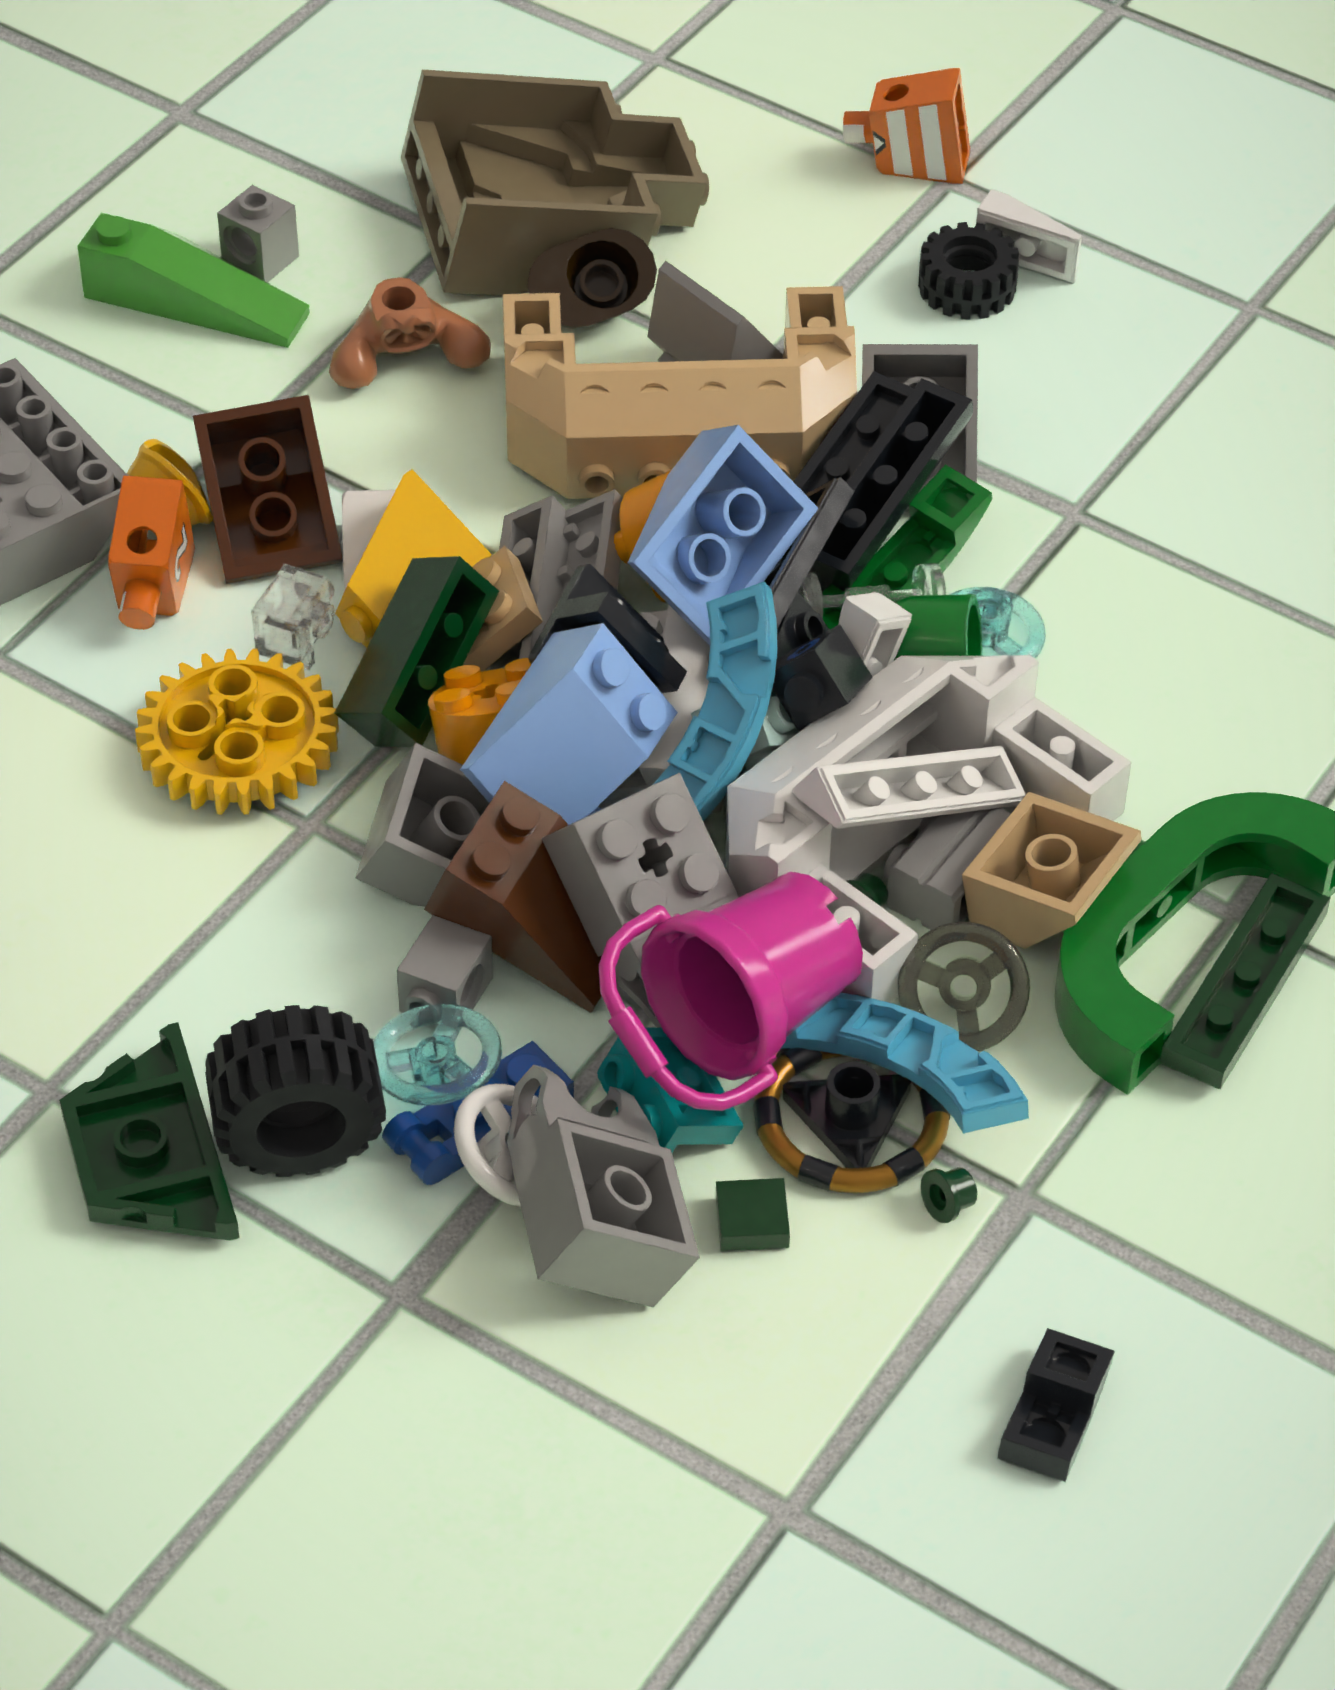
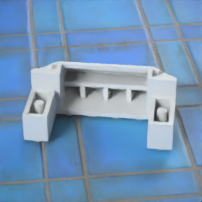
[725,655,1132,1003]

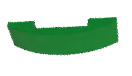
[810,464,993,629]

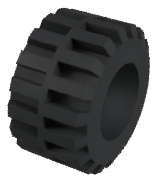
[205,1005,386,1177]

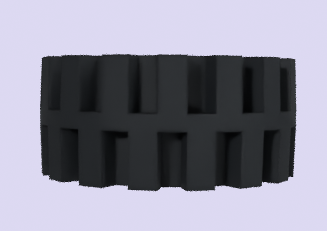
[918,222,1019,320]

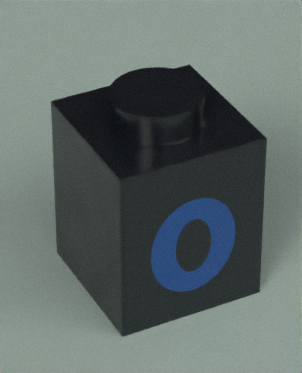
[773,624,873,729]

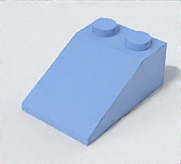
[628,425,819,646]
[460,623,678,825]

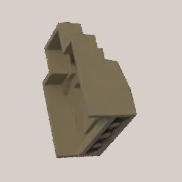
[400,69,709,296]

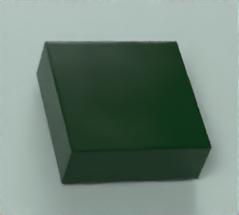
[715,1178,790,1251]

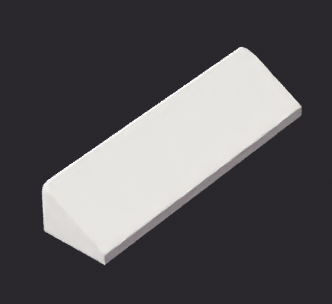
[792,746,1026,829]

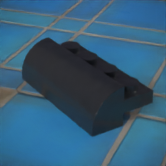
[793,371,973,597]

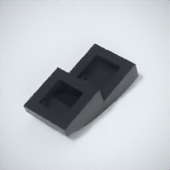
[997,1328,1115,1482]

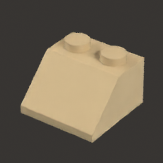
[962,792,1142,949]

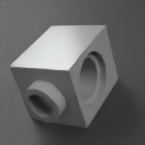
[217,184,299,282]
[397,915,493,1033]

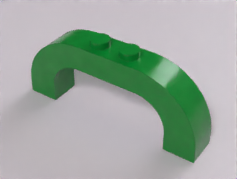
[1054,792,1335,1095]

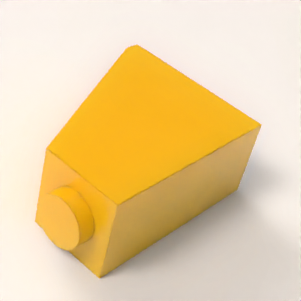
[335,469,492,648]

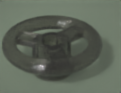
[897,921,1030,1052]

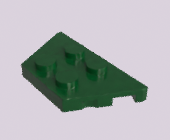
[59,1022,240,1241]

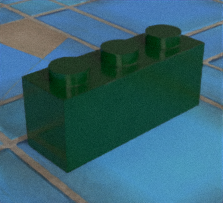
[334,556,499,747]

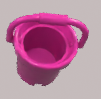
[598,871,863,1111]

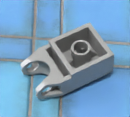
[541,772,738,1028]
[507,1064,700,1307]

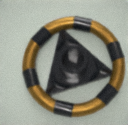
[753,1048,950,1193]

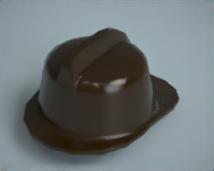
[527,228,657,329]

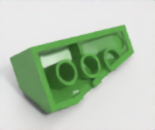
[77,213,310,348]

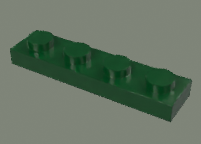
[1160,873,1331,1089]

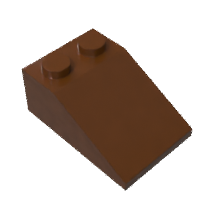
[193,395,343,584]
[424,781,602,1013]

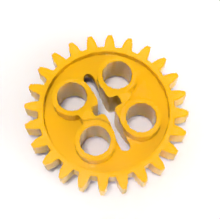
[135,648,339,815]

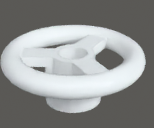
[454,1084,538,1207]

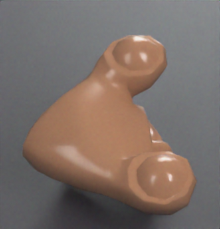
[329,277,491,389]

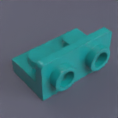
[597,1027,744,1153]

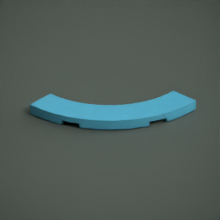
[638,581,777,821]
[781,993,1029,1134]

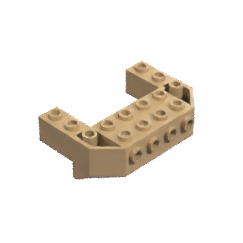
[503,286,857,499]

